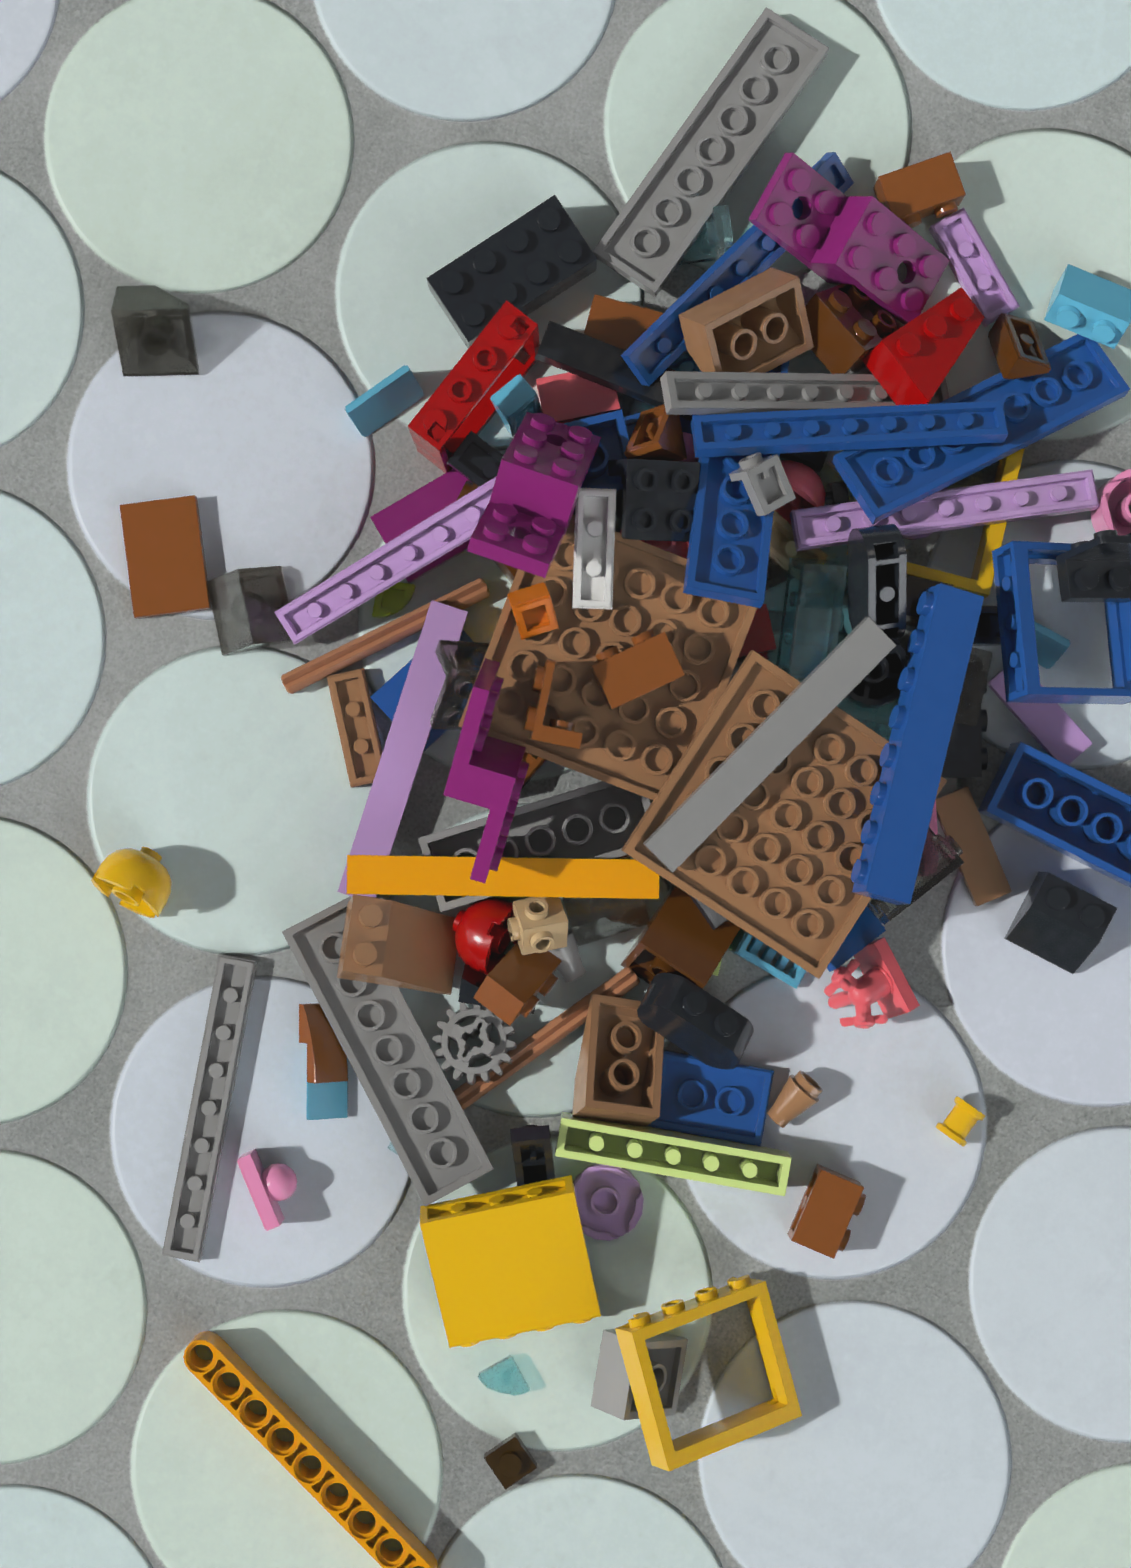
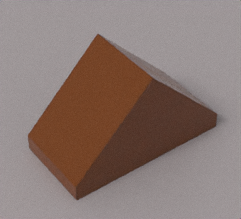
[624,404,687,461]

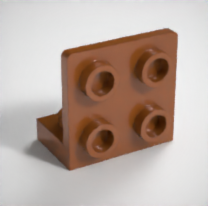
[524,659,583,749]

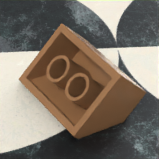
[678,268,814,373]

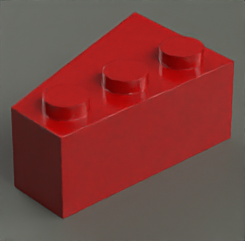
[863,287,985,405]

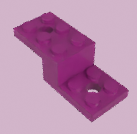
[748,153,950,325]
[467,412,601,578]
[443,658,529,883]

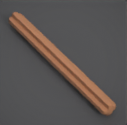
[281,578,490,694]
[453,967,640,1110]

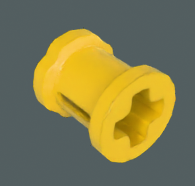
[935,1096,985,1147]

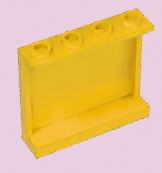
[420,1175,601,1348]

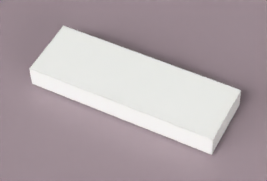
[572,488,616,610]

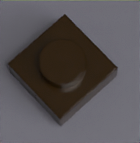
[484,1432,537,1490]

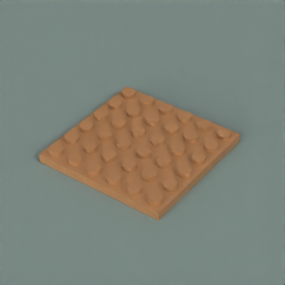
[458,515,757,800]
[621,650,947,979]

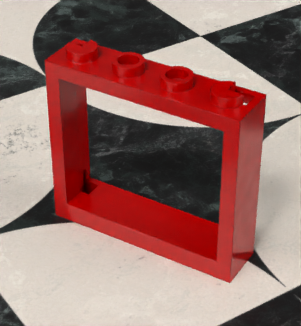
[408,300,540,473]

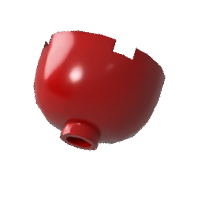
[453,897,517,975]

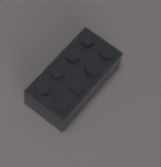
[426,195,597,348]

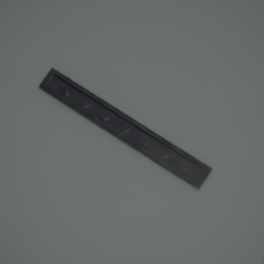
[535,321,829,472]

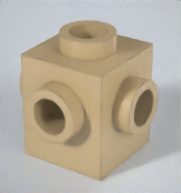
[507,897,568,955]

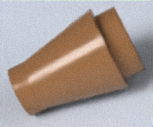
[767,1070,823,1128]

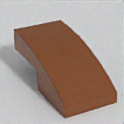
[299,1003,348,1084]

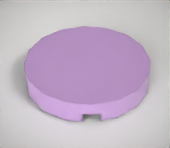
[573,1164,644,1241]

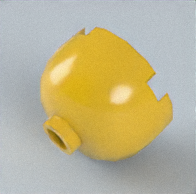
[91,847,172,918]

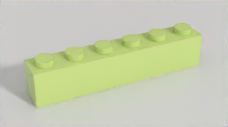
[555,1112,792,1196]

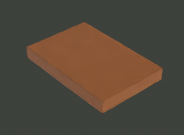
[120,495,211,619]

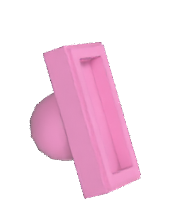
[237,1149,297,1231]

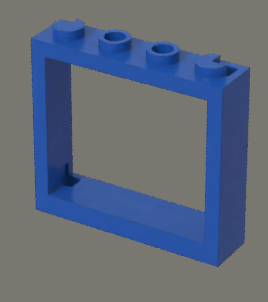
[992,541,1131,705]

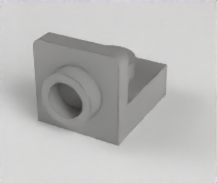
[729,452,796,516]

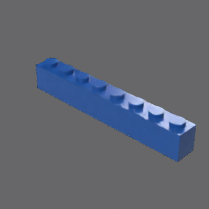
[851,583,984,905]

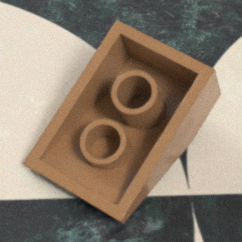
[337,894,457,995]
[572,994,664,1127]

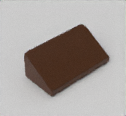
[988,313,1051,379]

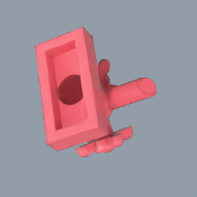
[824,937,920,1029]

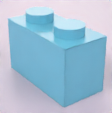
[1044,264,1131,349]

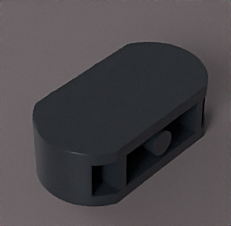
[848,524,907,640]
[637,973,754,1070]

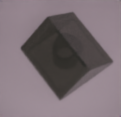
[207,566,292,656]
[562,854,650,946]

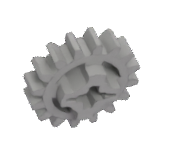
[432,1002,517,1085]

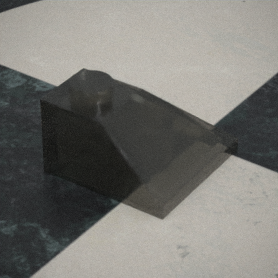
[111,285,199,377]

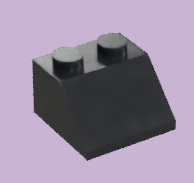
[1004,871,1117,974]

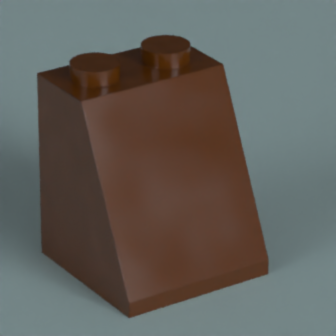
[621,885,740,989]

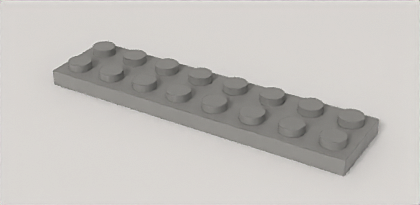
[593,7,829,297]
[282,896,494,1207]

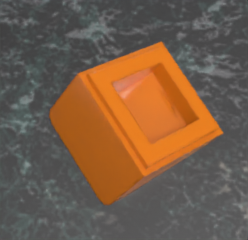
[507,582,559,640]

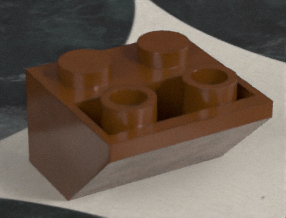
[805,284,899,374]

